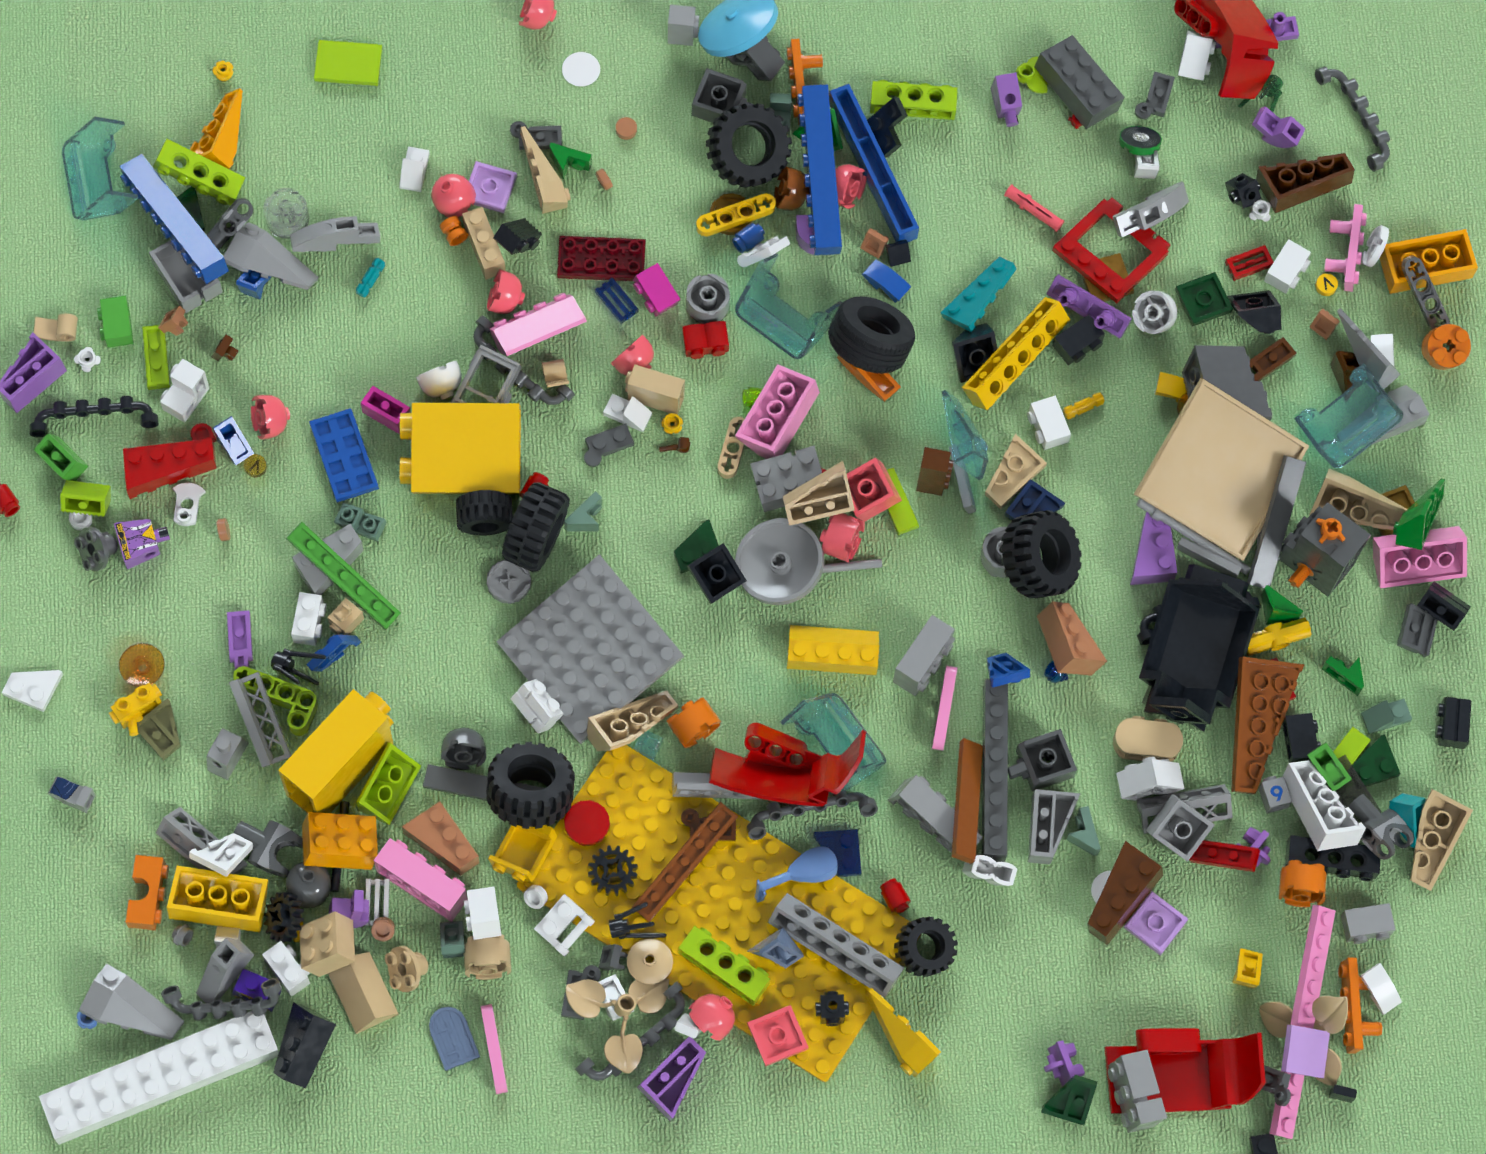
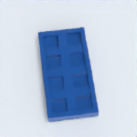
[309,408,379,503]

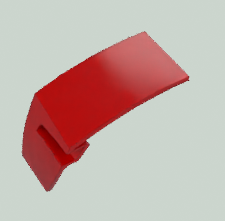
[1174,0,1278,99]
[709,723,866,807]
[1104,1028,1266,1114]

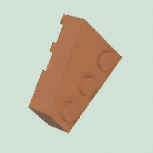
[1037,601,1107,676]
[402,801,480,876]

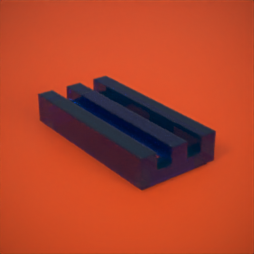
[595,278,639,324]

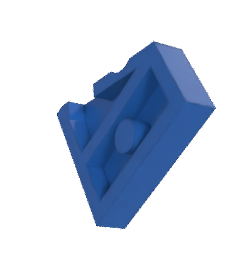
[306,634,361,672]
[987,653,1030,687]

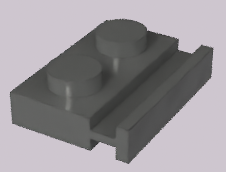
[1397,603,1438,657]

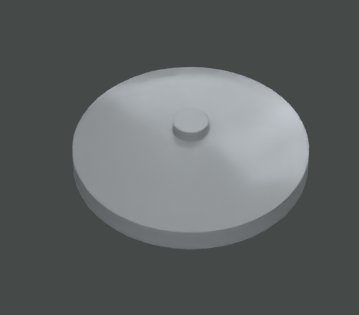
[735,518,824,605]

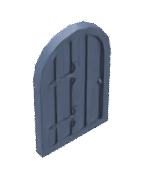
[429,1007,480,1071]

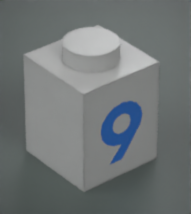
[1258,776,1292,814]

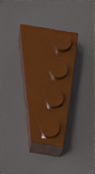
[1256,153,1355,213]
[1087,841,1163,945]

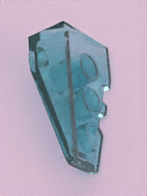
[942,390,988,480]

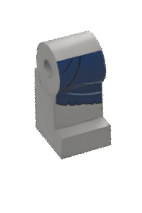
[48,777,96,813]

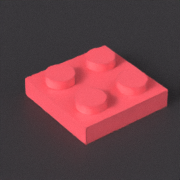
[747,1005,809,1067]

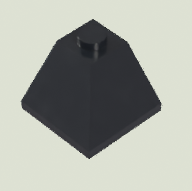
[1227,290,1282,334]
[952,323,998,383]

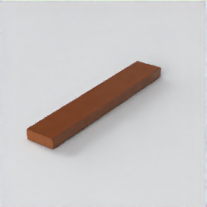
[951,738,983,864]
[632,802,738,922]

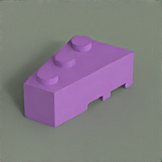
[0,332,67,413]
[1130,512,1177,585]
[637,1036,706,1121]

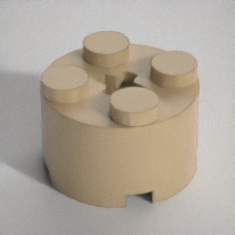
[464,934,511,980]

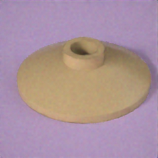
[627,939,673,985]

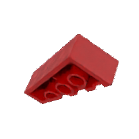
[123,438,217,499]

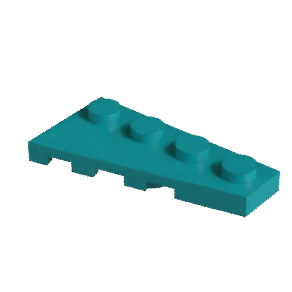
[940,256,1016,332]

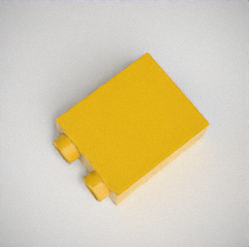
[399,403,521,494]
[278,689,394,813]

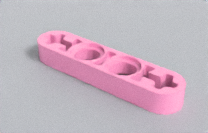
[932,665,957,751]
[481,1004,508,1094]

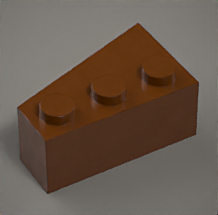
[916,447,954,496]

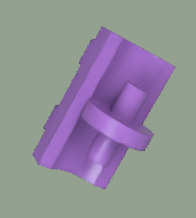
[1237,827,1271,867]
[1044,1040,1085,1087]

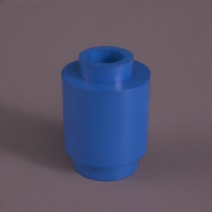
[732,222,765,253]

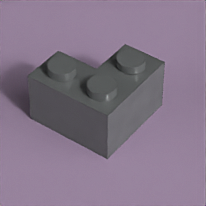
[726,36,785,81]

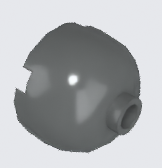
[441,727,486,770]
[286,861,332,908]

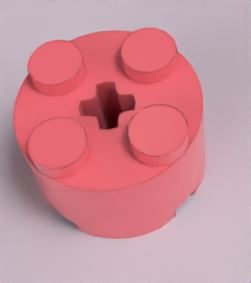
[820,513,865,562]

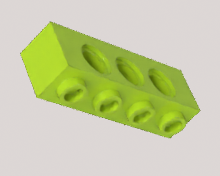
[870,80,958,120]
[153,139,246,206]
[678,926,770,1006]

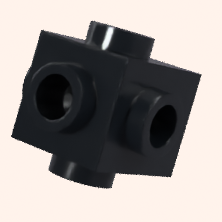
[1225,173,1261,208]
[815,991,849,1026]

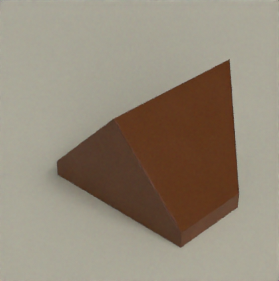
[1330,351,1365,402]

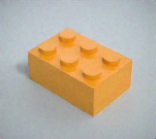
[302,812,378,870]

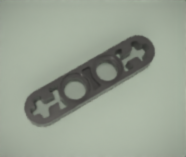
[1401,256,1450,330]

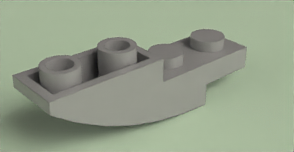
[1112,181,1189,237]
[290,216,380,252]

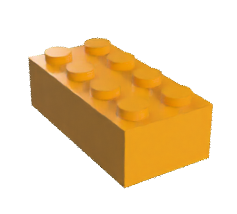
[1379,229,1478,294]

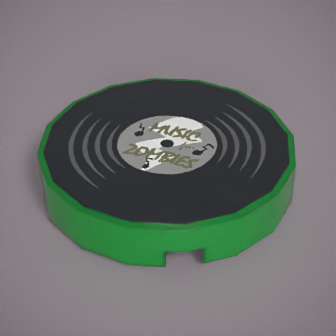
[1119,126,1162,156]

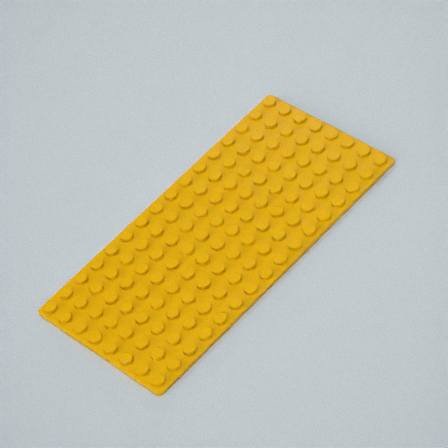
[517,745,921,1082]

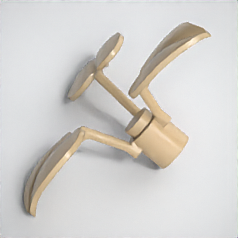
[566,979,669,1074]
[1259,996,1348,1086]

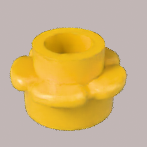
[212,60,234,81]
[661,413,683,434]

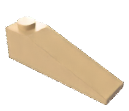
[520,126,571,214]
[1309,468,1407,530]
[587,690,678,751]
[1410,789,1473,891]

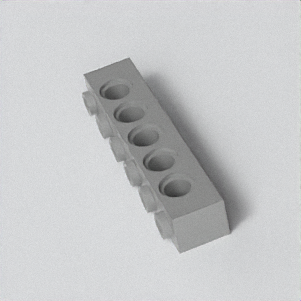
[768,893,904,998]

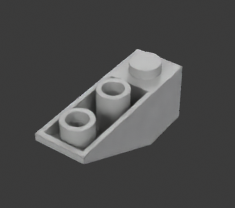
[196,938,254,1003]

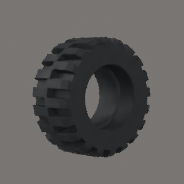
[706,103,792,188]
[502,482,570,572]
[1000,510,1082,599]
[486,742,575,829]

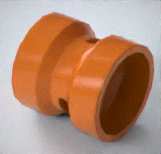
[439,216,469,246]

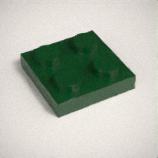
[1175,272,1233,327]

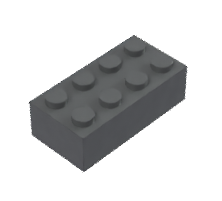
[1034,35,1125,129]

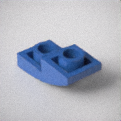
[862,259,911,303]

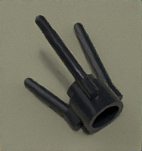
[271,648,326,685]
[609,902,667,939]

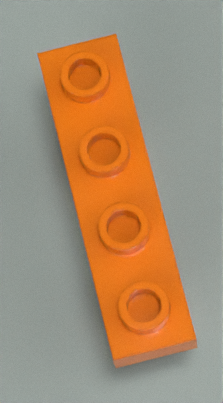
[787,39,823,125]
[1338,957,1382,1054]

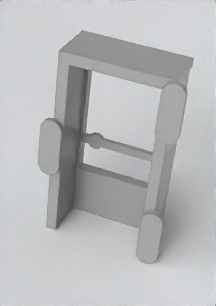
[450,345,521,403]

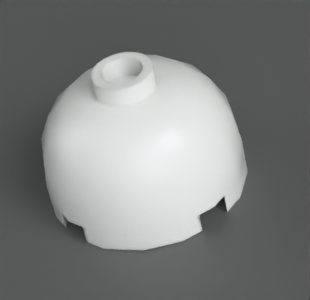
[1132,291,1177,334]
[416,361,462,400]

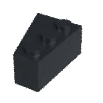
[273,1002,336,1089]

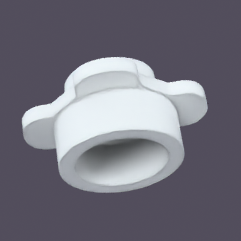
[1249,200,1271,222]
[74,347,101,372]

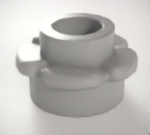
[172,924,193,946]

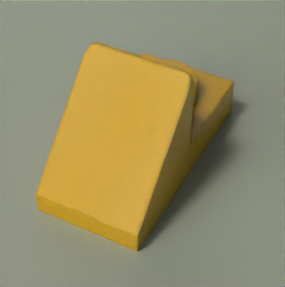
[1232,948,1263,988]

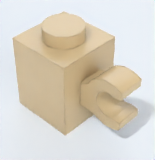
[328,598,364,635]

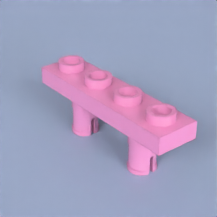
[1325,204,1367,292]

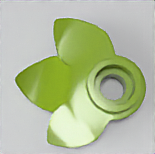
[1015,57,1049,94]

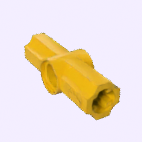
[1246,617,1312,656]

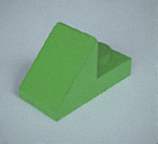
[1307,742,1352,791]

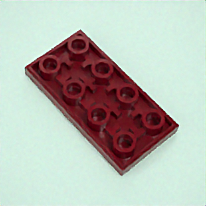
[557,236,646,281]

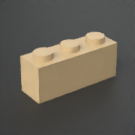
[462,207,506,280]

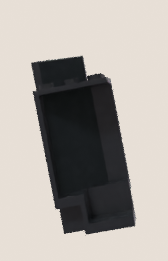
[1139,564,1260,732]

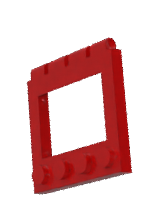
[1052,197,1171,304]

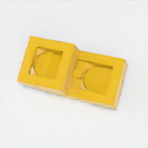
[1155,372,1188,404]

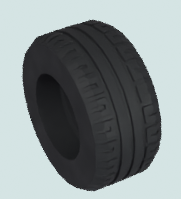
[828,296,916,374]

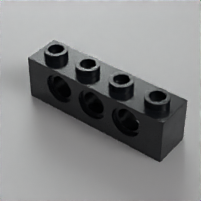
[1285,835,1382,881]

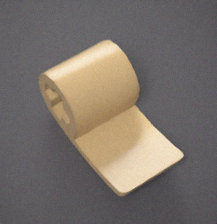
[34,313,78,342]
[542,359,569,388]

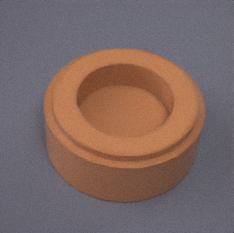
[616,117,637,140]
[595,168,613,190]
[216,518,231,541]
[371,917,395,941]

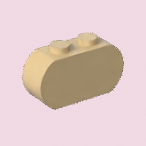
[1113,716,1183,762]

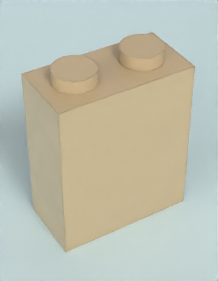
[625,364,685,415]

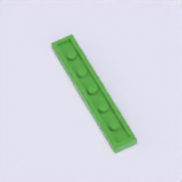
[286,522,401,630]

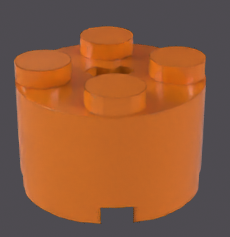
[1421,324,1471,370]
[667,697,721,748]
[1279,860,1327,907]

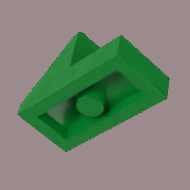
[549,143,592,179]
[1322,656,1364,696]

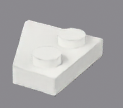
[2,670,63,712]
[189,833,253,877]

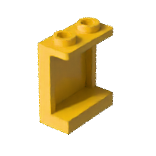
[488,825,557,883]

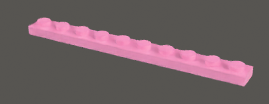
[1269,905,1336,1139]

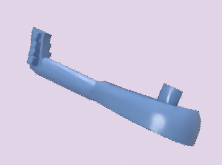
[755,846,838,903]

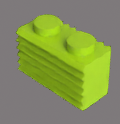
[60,480,111,517]

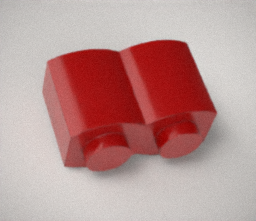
[682,321,729,359]

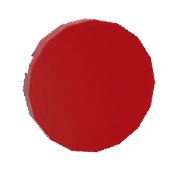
[564,800,610,846]

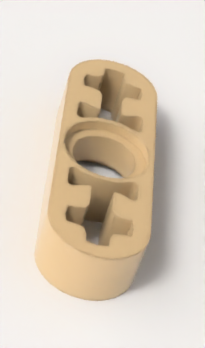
[717,417,745,479]

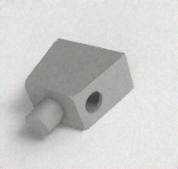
[206,728,249,780]

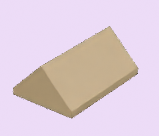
[328,952,399,1034]

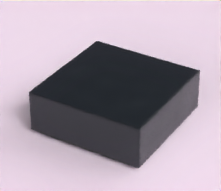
[886,240,911,267]
[1329,1084,1357,1103]

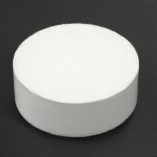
[69,512,92,531]
[524,885,548,909]

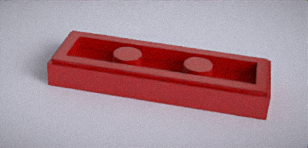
[1189,840,1260,872]

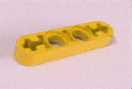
[696,193,776,237]

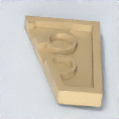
[985,434,1047,509]

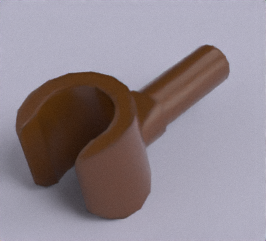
[659,437,691,453]

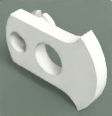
[172,483,206,526]

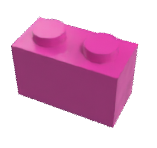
[633,263,681,317]
[361,386,411,434]

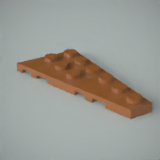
[1231,657,1305,794]

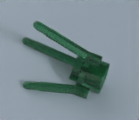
[1238,75,1283,112]

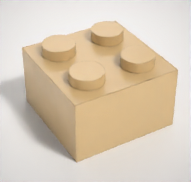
[299,911,355,977]

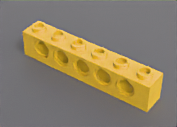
[962,297,1070,410]

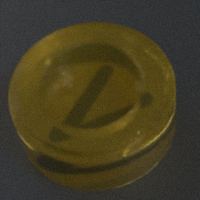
[244,454,267,478]

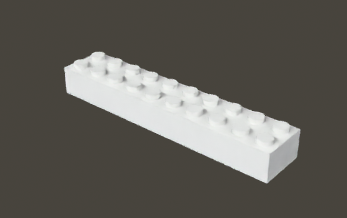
[39,1011,279,1145]

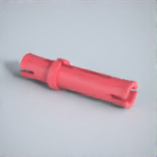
[1004,184,1064,232]

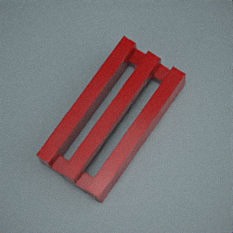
[1225,245,1274,281]

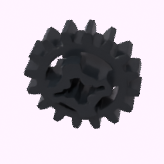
[588,846,638,896]
[263,892,304,943]

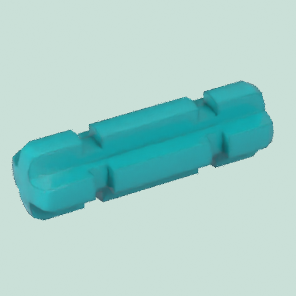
[356,258,385,297]

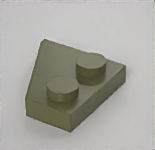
[137,698,181,761]

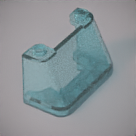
[1294,363,1404,468]

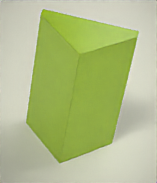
[356,743,421,825]

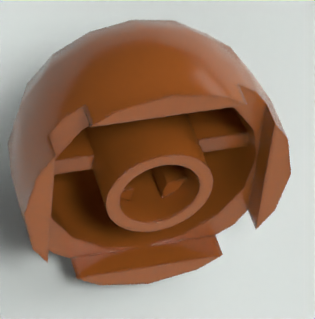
[774,167,809,210]

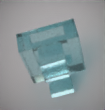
[634,731,664,760]

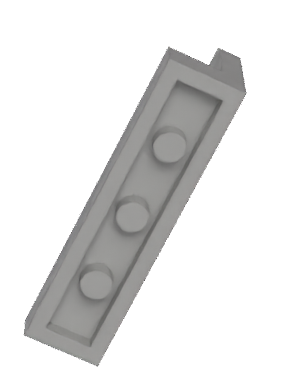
[229,672,292,767]
[672,772,760,799]
[1137,784,1233,834]
[156,807,248,875]

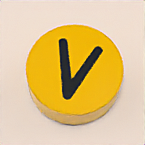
[1315,273,1338,296]

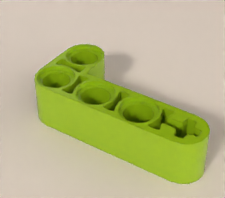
[233,666,318,736]

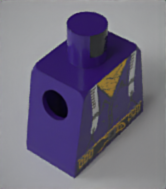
[231,969,282,1012]

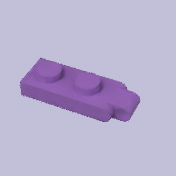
[227,610,253,670]

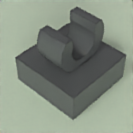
[598,944,628,971]

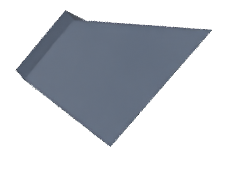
[747,927,804,968]

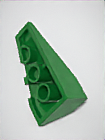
[1393,478,1445,550]

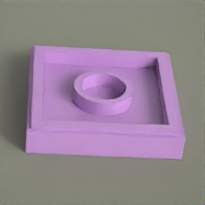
[469,161,517,213]
[1124,891,1188,956]
[1281,1025,1330,1078]

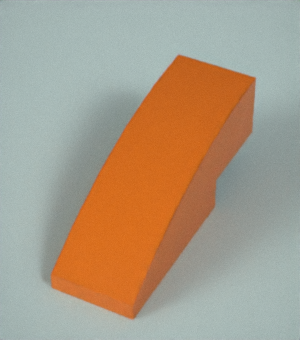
[837,355,901,402]

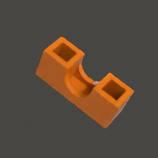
[125,855,169,930]

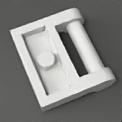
[737,236,790,267]
[534,894,595,956]

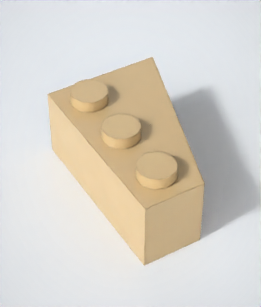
[783,461,855,526]

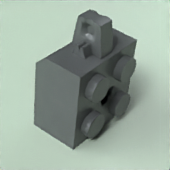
[691,68,754,123]
[1008,729,1077,792]

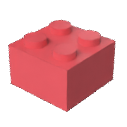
[847,457,902,522]

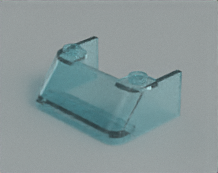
[62,116,138,220]
[735,253,843,359]
[780,693,886,794]

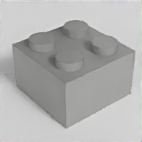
[1146,794,1215,862]

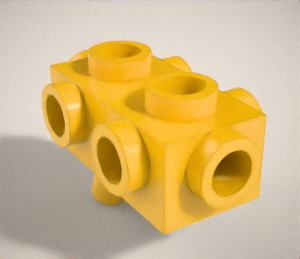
[108,683,162,736]

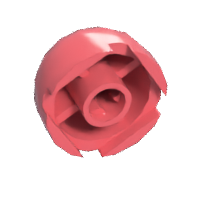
[519,0,557,30]
[835,164,867,209]
[431,174,476,218]
[487,269,525,314]
[611,334,654,376]
[251,395,290,440]
[689,994,735,1041]

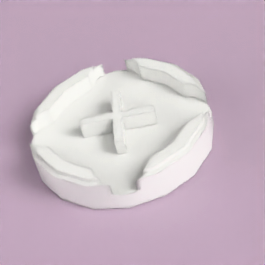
[1361,225,1389,267]

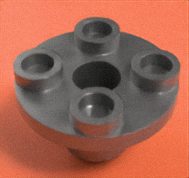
[74,527,117,571]

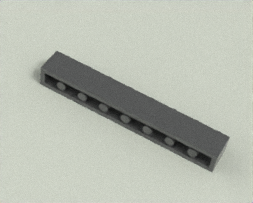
[982,679,1008,862]

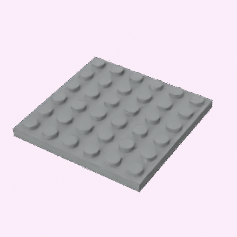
[496,554,685,744]

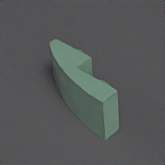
[334,503,387,542]

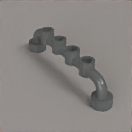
[1315,66,1390,172]
[473,315,575,405]
[747,788,878,840]
[161,978,282,1020]
[575,982,685,1081]

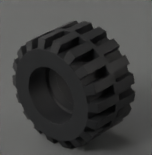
[456,490,513,536]
[894,916,958,977]

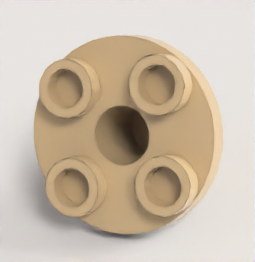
[385,946,428,992]

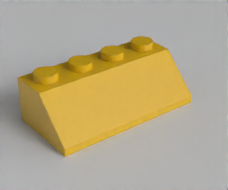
[787,625,879,675]
[167,865,268,933]

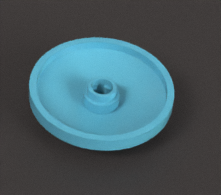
[698,0,778,57]

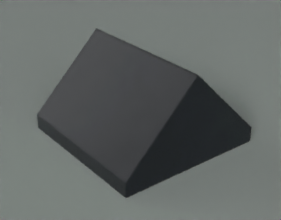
[687,543,747,604]

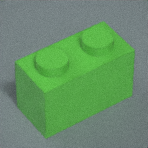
[97,296,134,348]
[34,433,88,481]

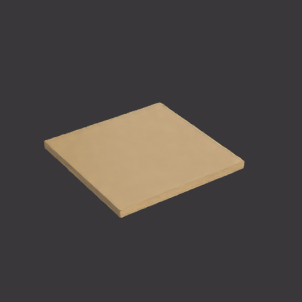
[1134,378,1309,561]

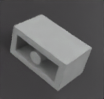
[668,5,699,46]
[1341,903,1396,944]

